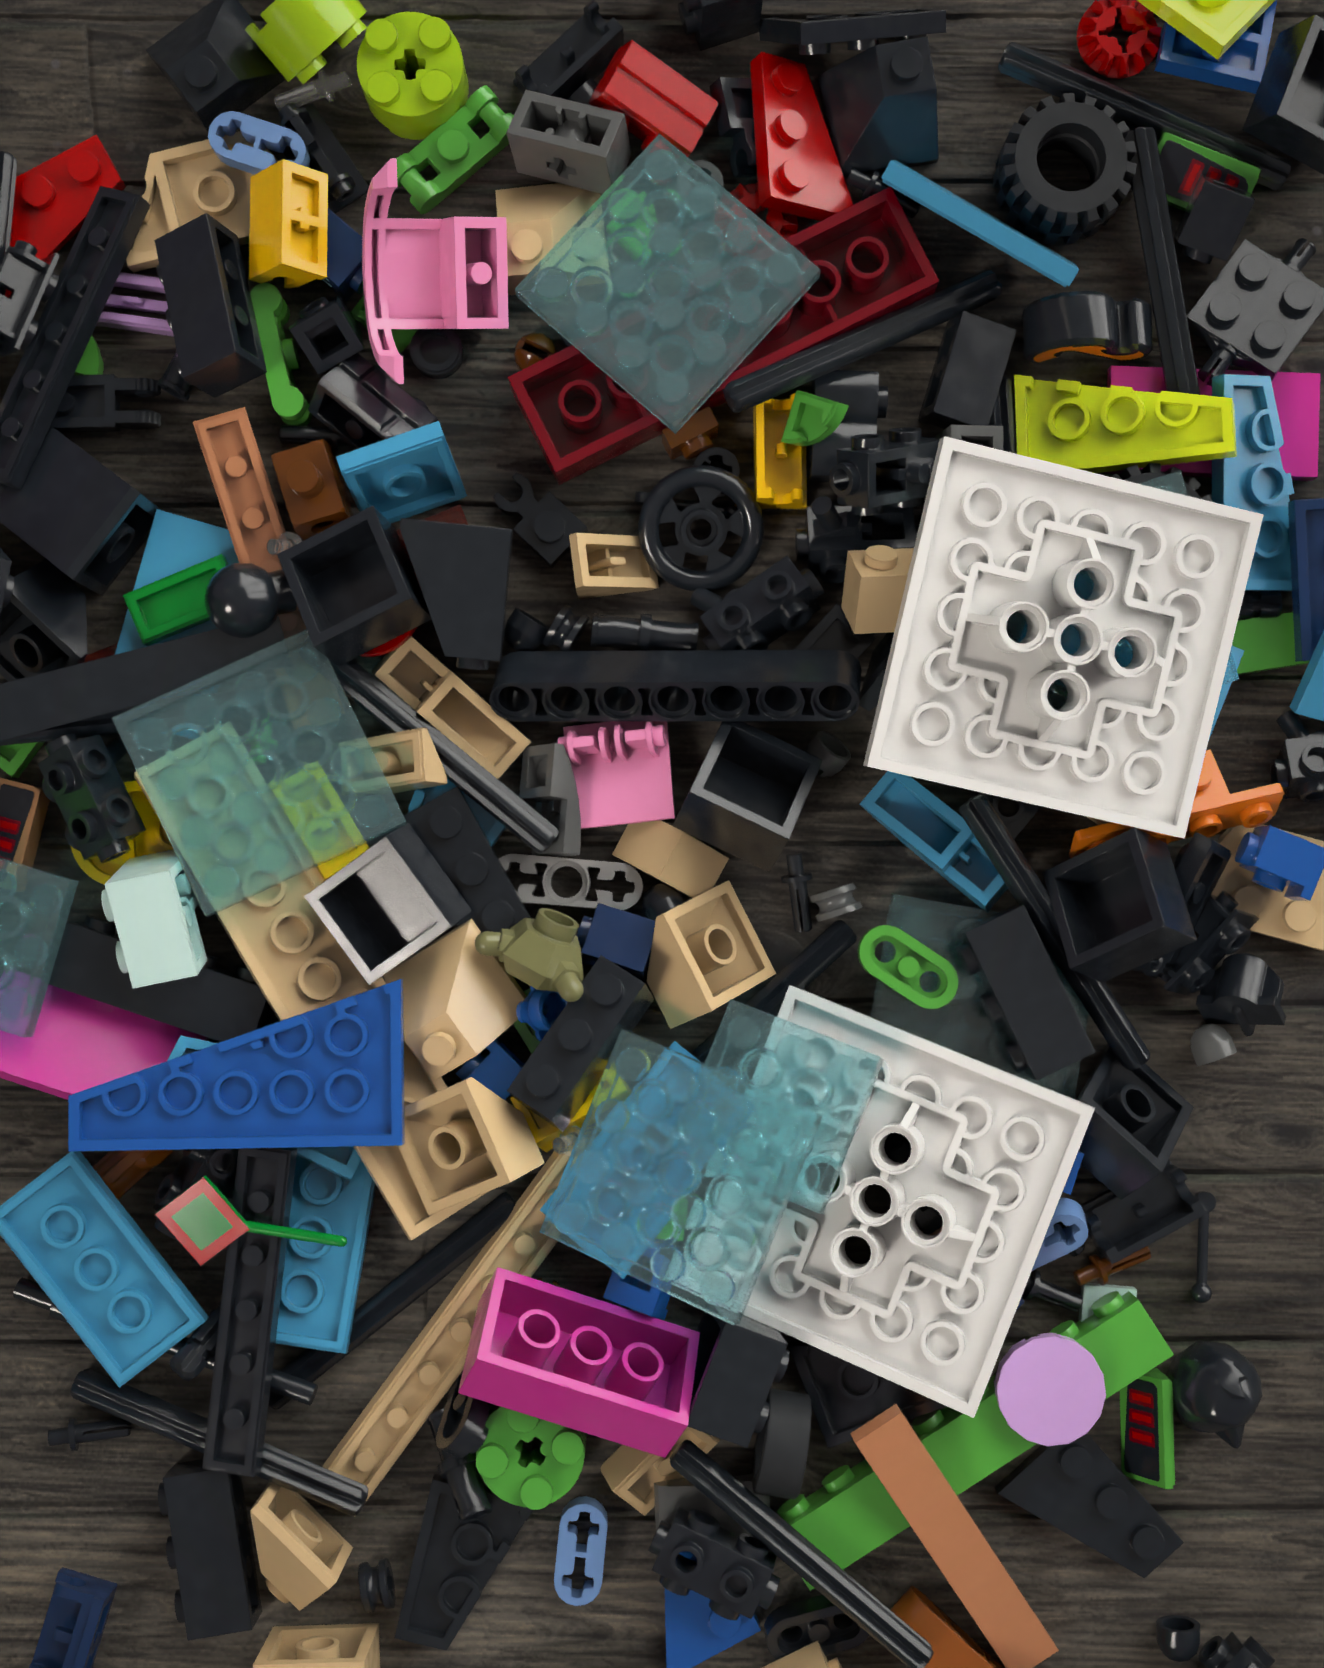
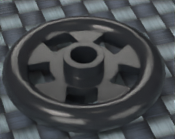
[638,465,764,591]

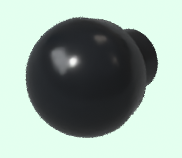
[204,563,297,638]

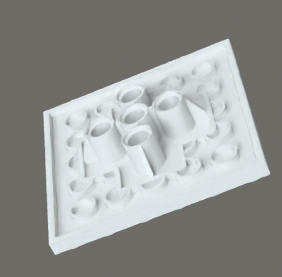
[863,436,1264,839]
[673,985,1095,1418]

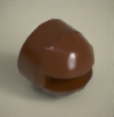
[514,332,556,371]

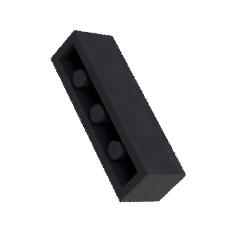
[45,915,272,1042]

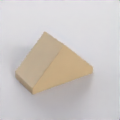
[569,533,659,599]
[612,820,729,898]

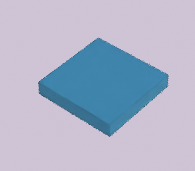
[336,421,467,524]

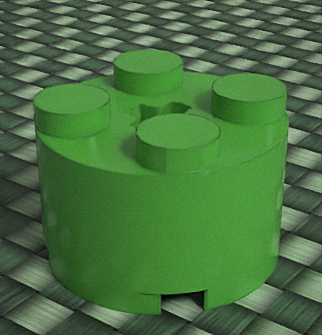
[476,1404,587,1510]

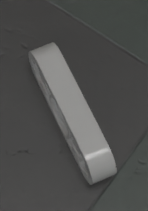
[499,854,643,910]

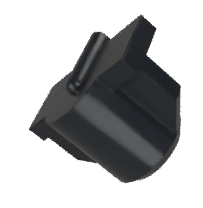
[1196,953,1286,1036]

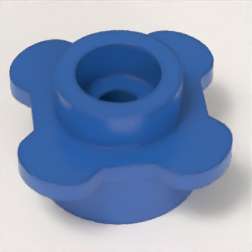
[516,986,568,1041]

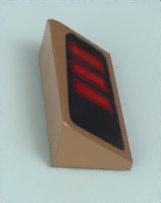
[0,778,50,892]

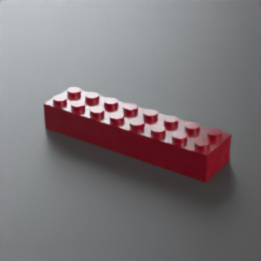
[508,187,939,485]

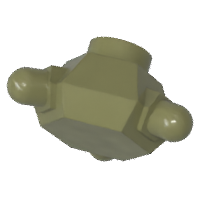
[475,908,584,1002]

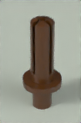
[1073,1246,1151,1286]

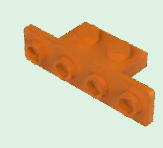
[1069,749,1284,858]

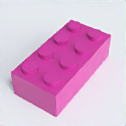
[458,1267,700,1458]

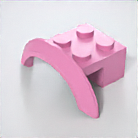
[362,158,509,384]

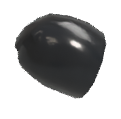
[1166,1341,1263,1449]

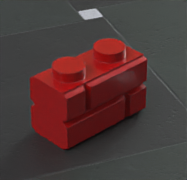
[589,40,718,164]

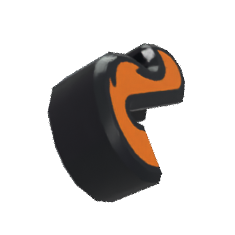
[1022,291,1153,364]

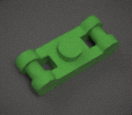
[396,85,514,214]
[250,283,312,426]

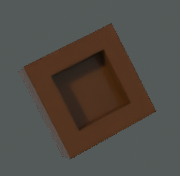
[662,406,719,460]

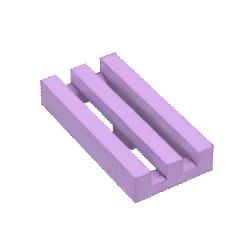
[96,272,174,336]

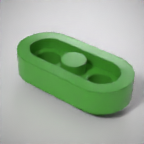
[857,925,958,1009]

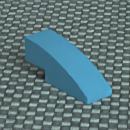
[860,771,1008,913]

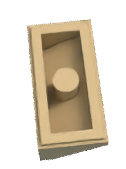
[339,728,448,798]
[601,1427,720,1516]

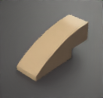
[371,636,531,779]

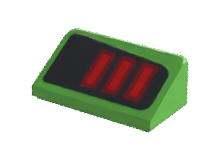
[1158,132,1261,211]
[1119,1368,1175,1489]

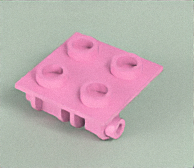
[558,721,675,829]

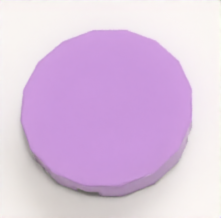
[994,1332,1106,1446]

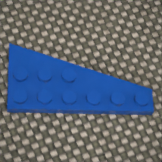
[68,979,405,1152]

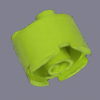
[245,0,367,84]
[357,12,469,140]

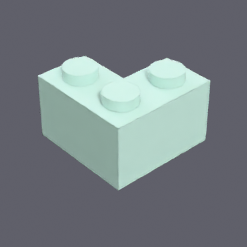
[101,849,208,989]

